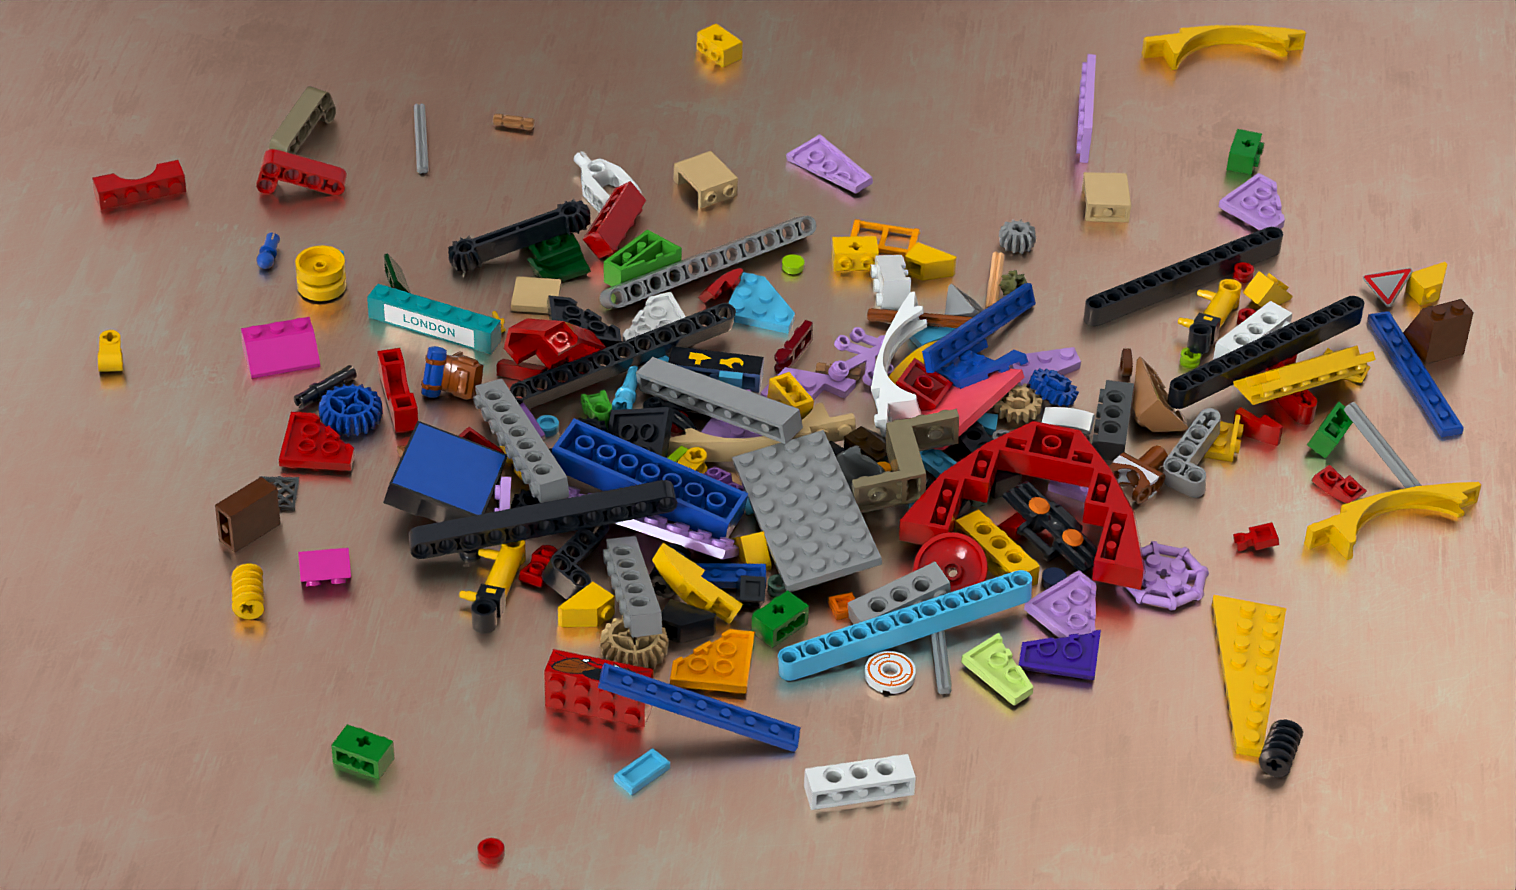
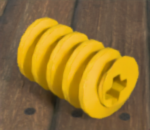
[231,563,264,620]

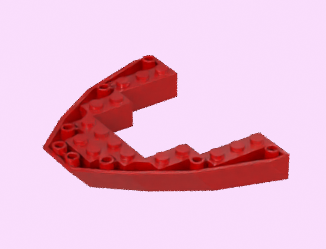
[899,421,1146,590]

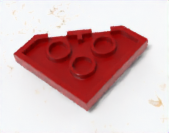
[279,412,355,471]

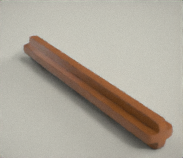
[867,308,973,328]

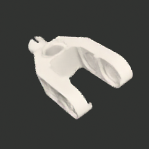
[574,152,641,213]

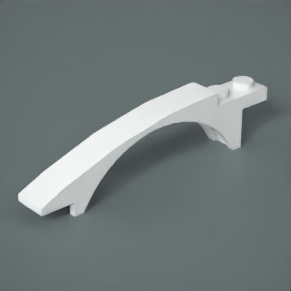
[871,292,927,437]

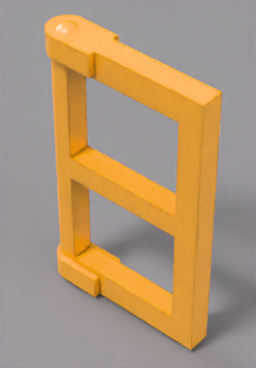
[850,219,920,257]

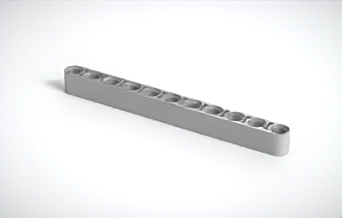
[600,216,817,309]

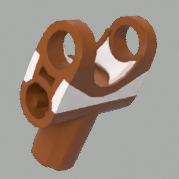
[1109,445,1168,504]

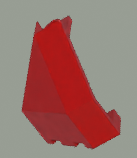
[503,318,606,374]

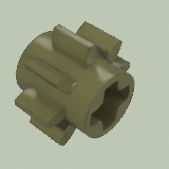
[999,270,1027,296]

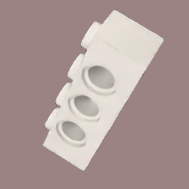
[1213,301,1292,360]
[804,754,916,810]

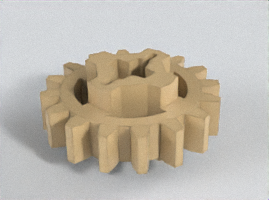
[993,383,1043,424]

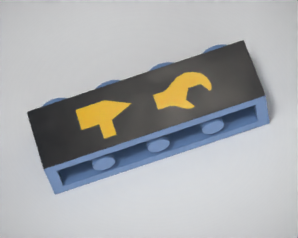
[668,346,764,392]

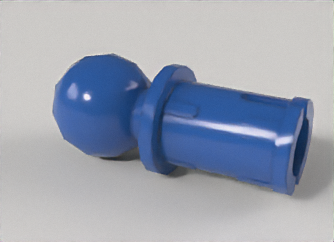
[256,233,280,269]

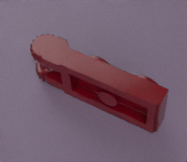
[774,320,813,374]

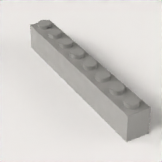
[635,357,803,444]

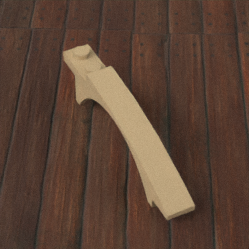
[667,402,856,462]

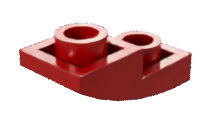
[698,268,744,303]
[1233,407,1283,446]
[1311,465,1367,503]
[519,545,558,587]

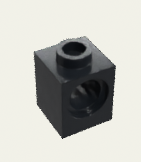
[735,575,766,608]

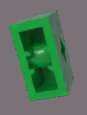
[1227,129,1265,175]
[1307,401,1353,459]
[751,590,809,648]
[331,724,395,780]

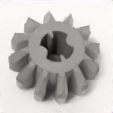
[999,219,1036,254]

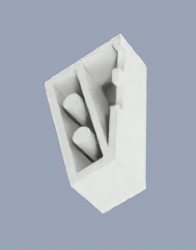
[871,255,911,311]

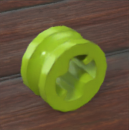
[1179,347,1201,369]

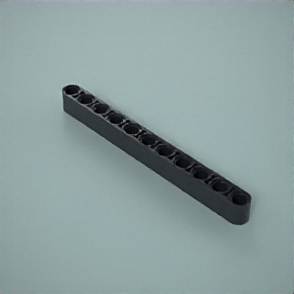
[1083,227,1283,326]
[1167,296,1365,409]
[510,303,736,409]
[409,480,678,559]

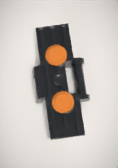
[1002,481,1098,573]

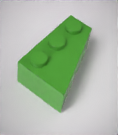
[604,229,682,288]

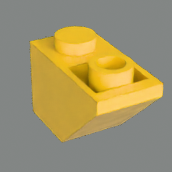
[904,242,957,281]
[1243,271,1293,307]

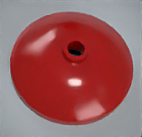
[913,532,988,592]

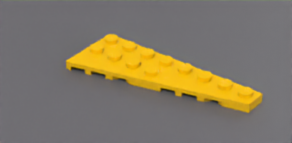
[1212,595,1287,758]

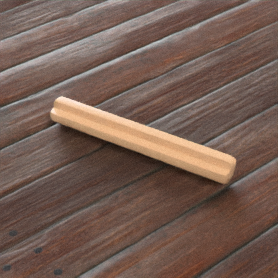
[985,252,1004,309]

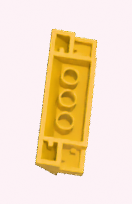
[1233,346,1376,405]

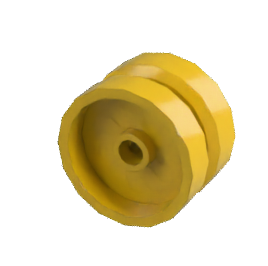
[295,245,347,301]

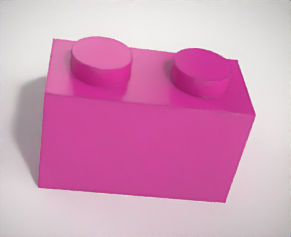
[298,548,351,587]

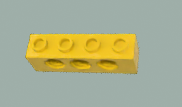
[954,509,1040,586]

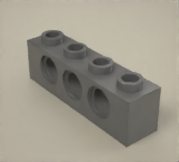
[1092,380,1134,461]

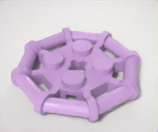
[1126,541,1209,611]

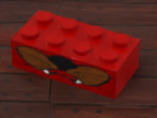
[544,649,653,727]

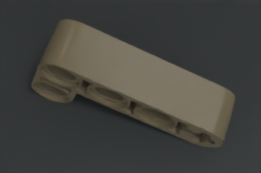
[269,86,336,155]

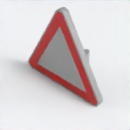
[1363,268,1413,307]

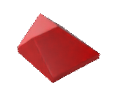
[895,358,953,411]

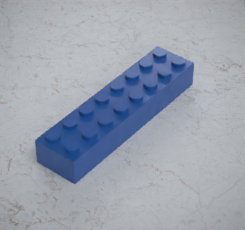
[552,418,748,540]

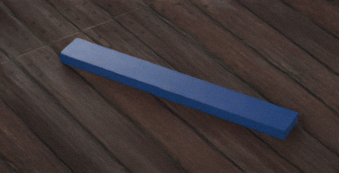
[922,283,1036,373]
[1367,311,1464,437]
[598,663,801,752]

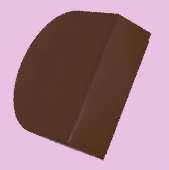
[1120,348,1133,376]

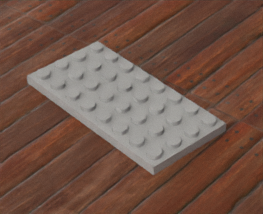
[732,430,882,592]

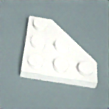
[623,292,686,350]

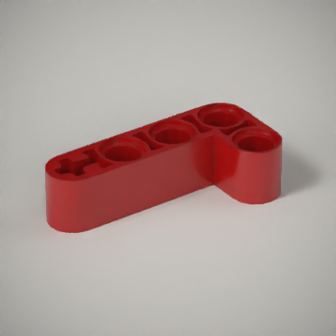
[256,149,347,196]
[1255,354,1317,425]

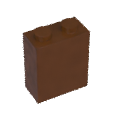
[215,477,281,553]

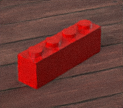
[582,181,646,259]

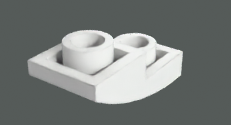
[1042,407,1095,434]

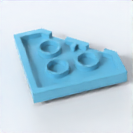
[723,272,795,334]

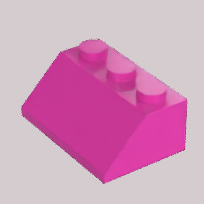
[241,317,320,379]

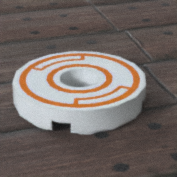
[865,651,916,694]

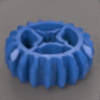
[318,383,383,437]

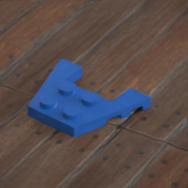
[936,339,1028,389]

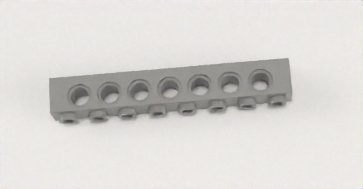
[473,378,569,503]

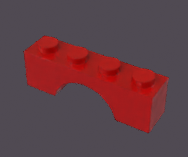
[92,160,187,210]
[377,348,418,433]

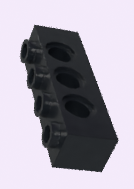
[950,421,1022,499]

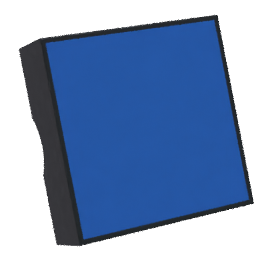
[383,421,507,523]

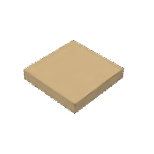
[511,276,561,314]

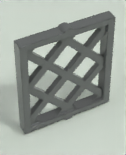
[259,476,300,511]

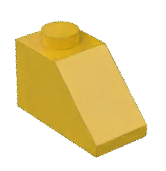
[1405,262,1448,306]
[558,582,615,627]

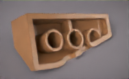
[1133,357,1188,432]

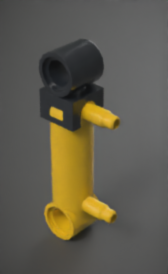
[1178,279,1242,354]
[459,540,526,633]

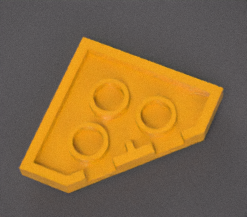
[670,629,755,693]

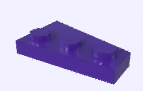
[1019,630,1101,680]

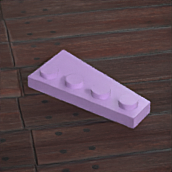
[786,134,873,193]

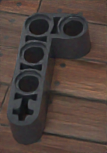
[542,524,609,600]

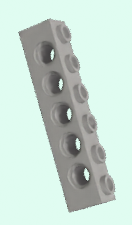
[603,536,662,638]

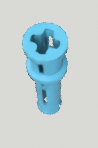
[612,366,638,410]

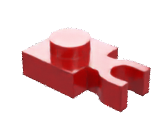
[1233,522,1279,551]

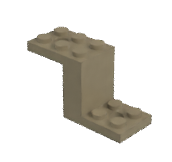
[852,409,959,513]

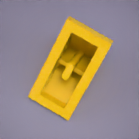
[732,531,772,570]

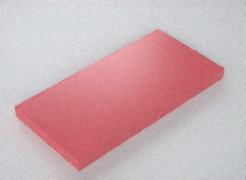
[906,368,1025,450]

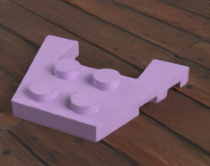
[761,367,856,400]

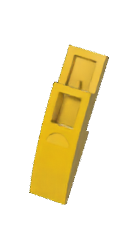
[652,543,743,624]

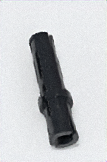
[294,365,357,409]

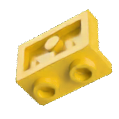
[1204,415,1244,462]

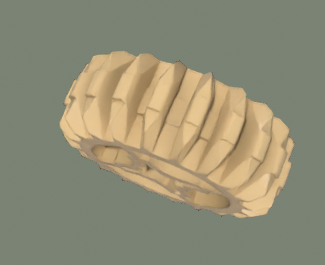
[600,615,668,669]

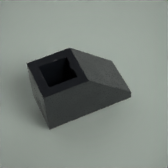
[661,599,716,644]

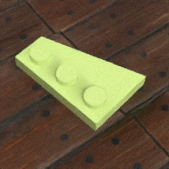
[961,633,1033,706]

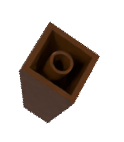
[1403,299,1474,364]

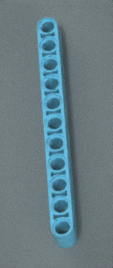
[778,570,1032,681]

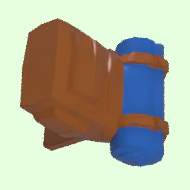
[421,346,483,400]

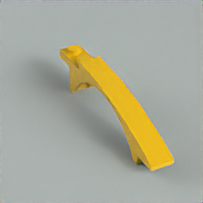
[1142,25,1306,70]
[1304,482,1481,560]

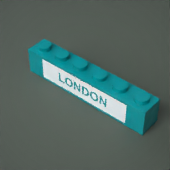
[367,284,501,355]

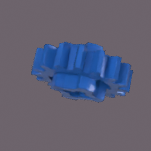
[1028,368,1079,407]

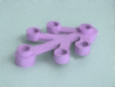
[828,327,894,386]

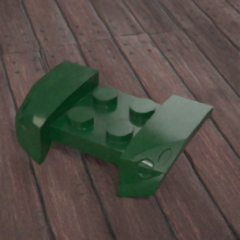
[527,233,591,282]

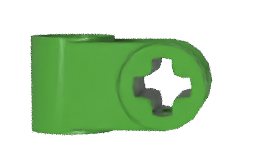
[581,390,612,428]

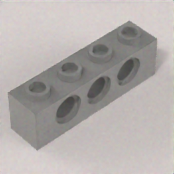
[847,562,951,625]

